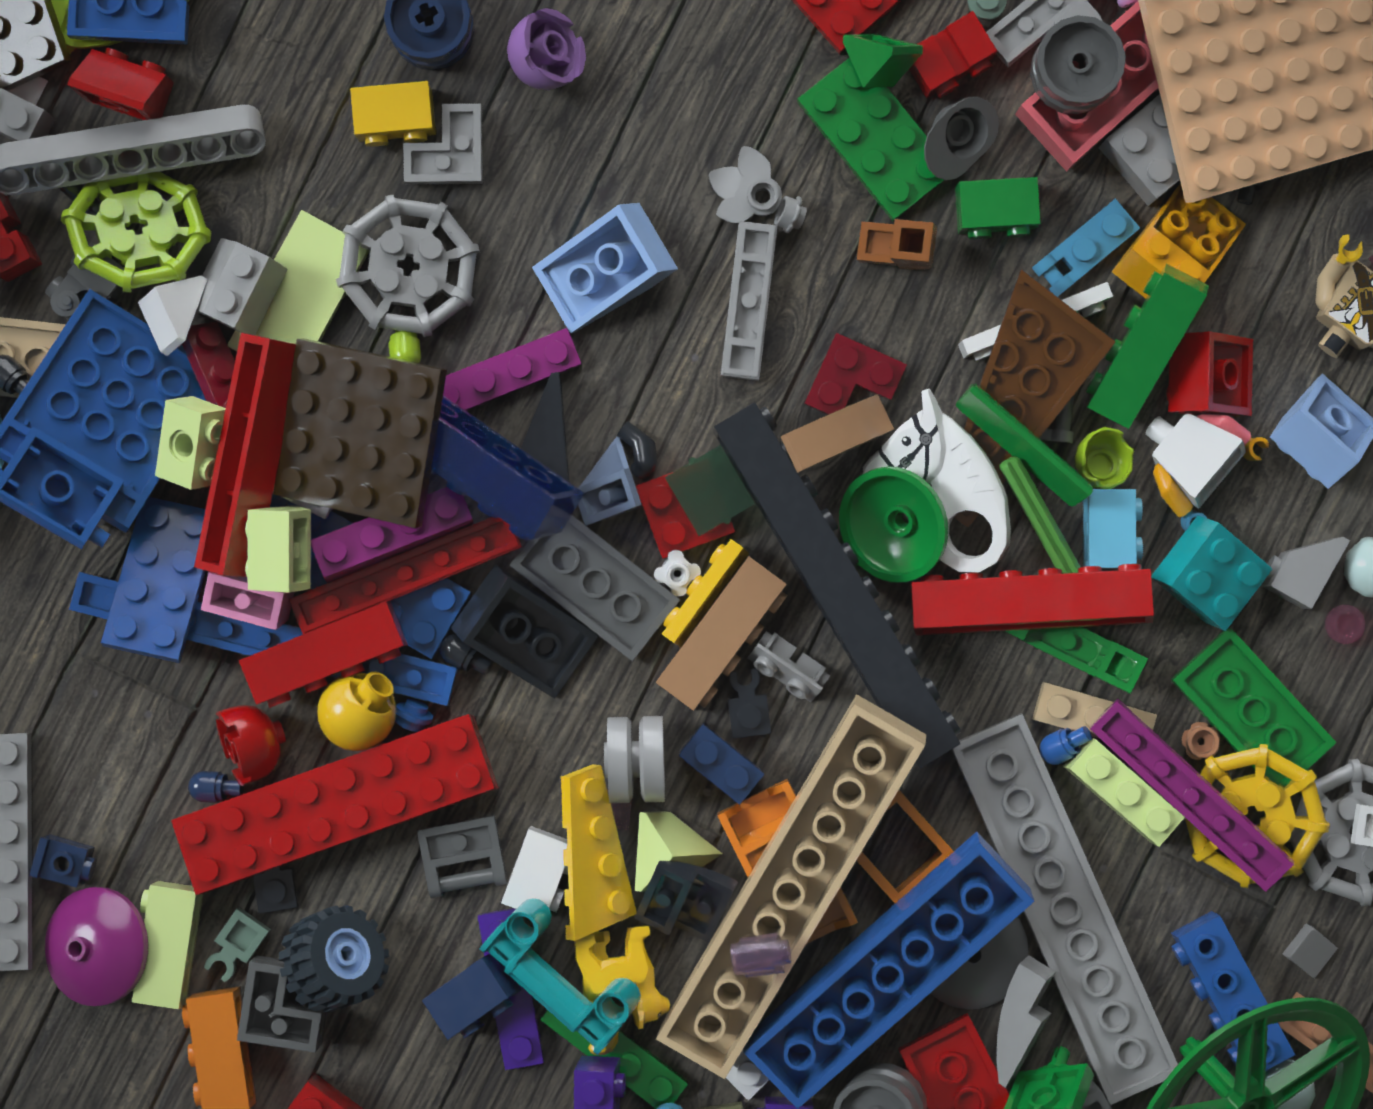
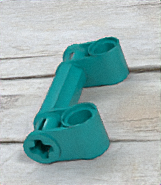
[479,898,641,1055]

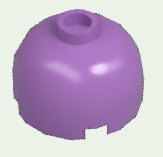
[507,8,586,91]

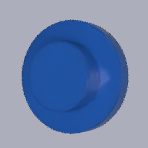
[395,699,433,732]

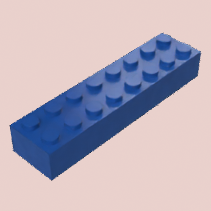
[744,831,1035,1109]

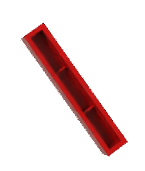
[194,333,296,577]
[912,564,1154,635]

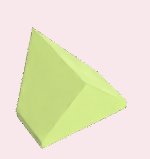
[635,811,723,892]

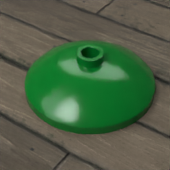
[839,466,949,582]

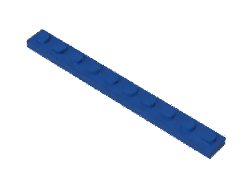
[69,572,458,706]

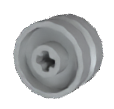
[604,716,665,803]

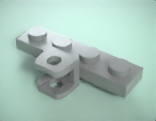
[986,0,1102,67]

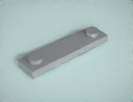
[721,221,777,381]

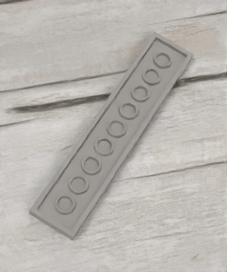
[952,713,1178,1105]

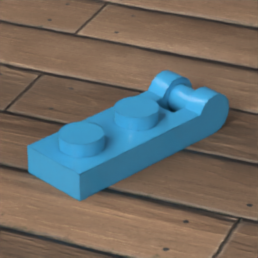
[1032,198,1140,297]

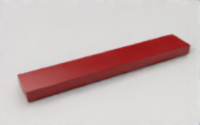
[289,511,523,634]

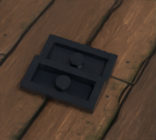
[634,860,738,943]

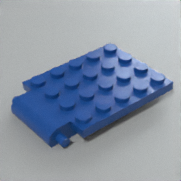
[0,289,206,550]

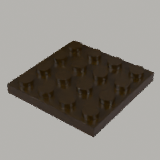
[273,338,447,528]

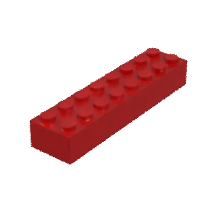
[171,714,499,895]

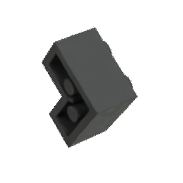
[237,955,327,1053]

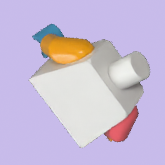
[1145,413,1269,531]

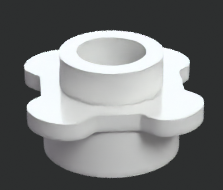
[654,550,701,596]

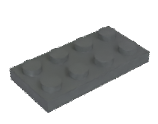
[510,504,680,661]

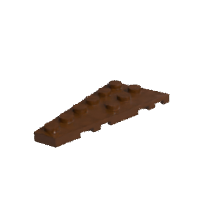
[954,269,1115,527]

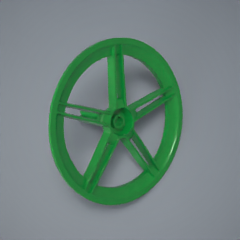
[1147,997,1370,1109]

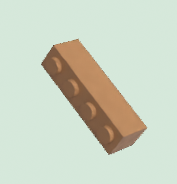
[656,556,788,711]

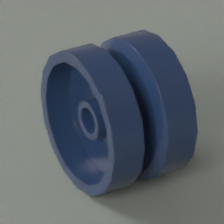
[384,0,475,71]

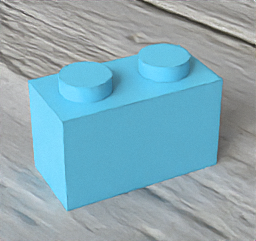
[1083,489,1143,569]

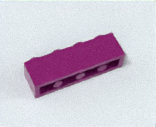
[311,483,473,583]

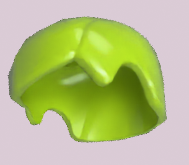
[1074,427,1134,489]

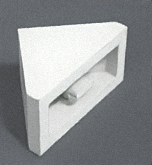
[138,276,208,356]

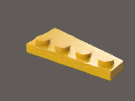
[561,764,637,941]

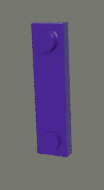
[478,908,544,1070]

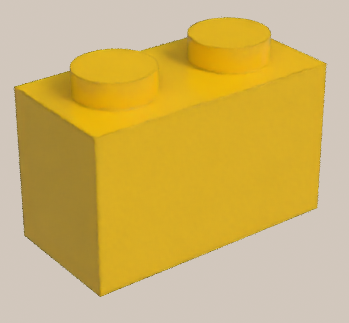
[350,81,436,147]

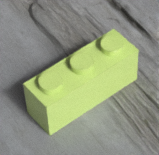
[1063,738,1185,847]
[132,881,203,1009]

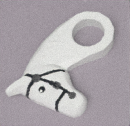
[863,388,1011,573]

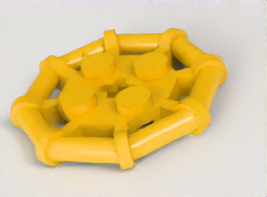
[1185,744,1330,888]

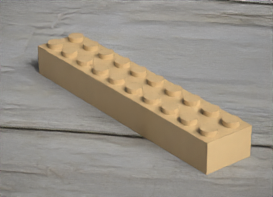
[656,694,926,1079]

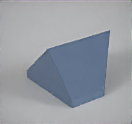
[573,436,642,526]

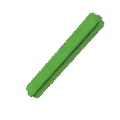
[1000,456,1080,574]

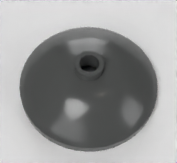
[930,917,1028,1009]

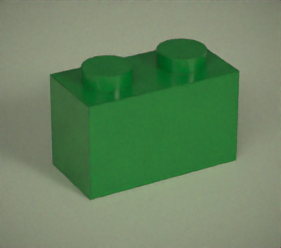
[955,177,1040,240]

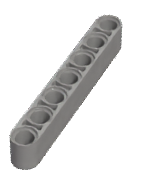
[0,105,266,195]

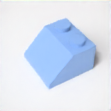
[1270,373,1373,489]

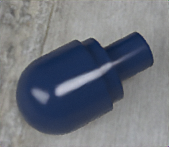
[188,771,244,803]

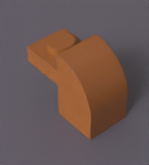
[857,219,937,270]

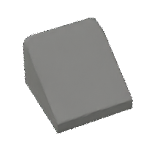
[1282,924,1338,979]

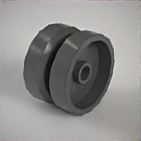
[1030,15,1126,115]
[833,1063,927,1109]

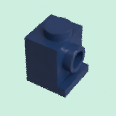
[29,834,97,888]

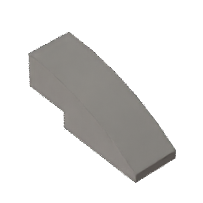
[997,956,1056,1088]

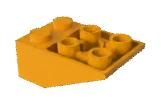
[1112,182,1246,299]

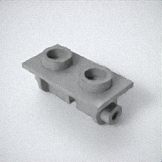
[747,631,830,702]

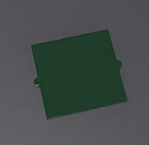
[665,445,755,536]

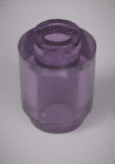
[730,932,792,979]

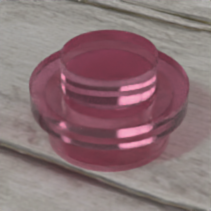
[1325,605,1365,644]

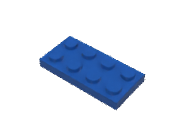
[101,497,206,663]

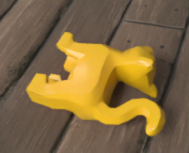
[574,925,670,1055]

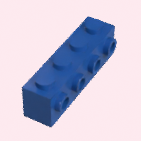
[1171,911,1295,1071]

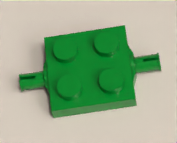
[1004,1046,1094,1109]

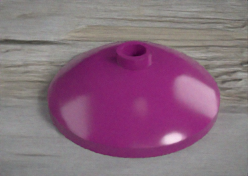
[44,887,148,1006]

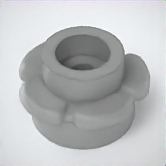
[774,196,807,233]

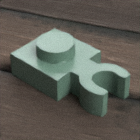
[204,907,271,982]

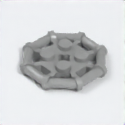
[336,194,480,337]
[1287,759,1373,906]

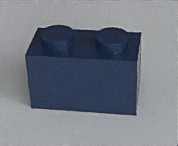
[678,723,764,805]
[422,954,522,1040]

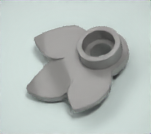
[709,146,782,223]

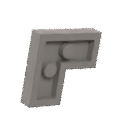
[403,103,483,184]

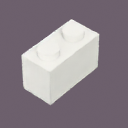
[501,826,568,913]

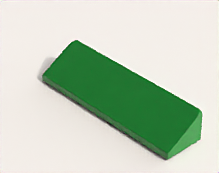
[956,384,1093,507]

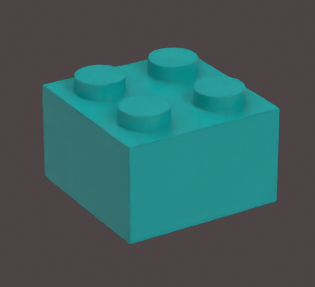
[1151,515,1273,631]

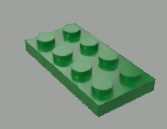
[797,57,945,222]
[1170,627,1337,787]

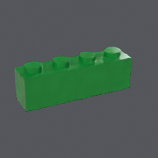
[1085,263,1209,429]

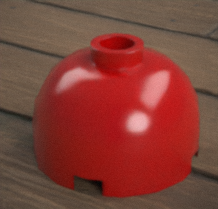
[216,705,286,786]

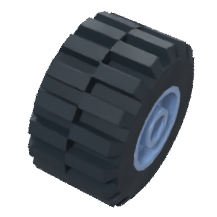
[279,905,389,1012]

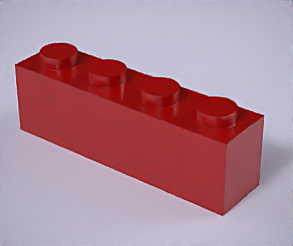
[238,601,408,708]

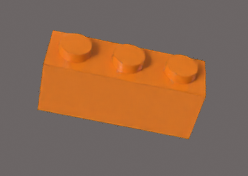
[182,986,256,1109]

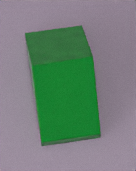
[843,34,923,88]

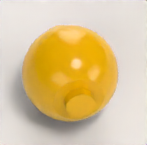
[317,672,396,751]

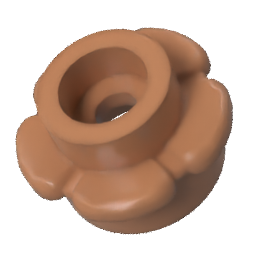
[1182,722,1220,760]

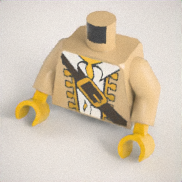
[1315,235,1373,358]

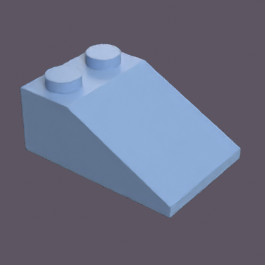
[532,203,678,333]

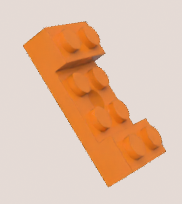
[717,778,858,945]

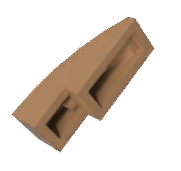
[781,394,894,473]

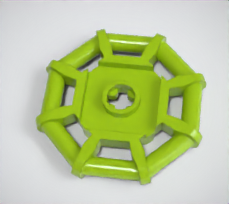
[61,171,211,293]

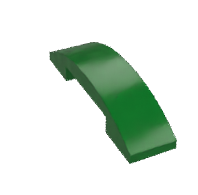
[1004,627,1148,694]

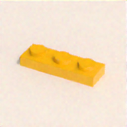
[662,539,749,647]

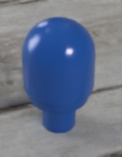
[1039,726,1092,765]

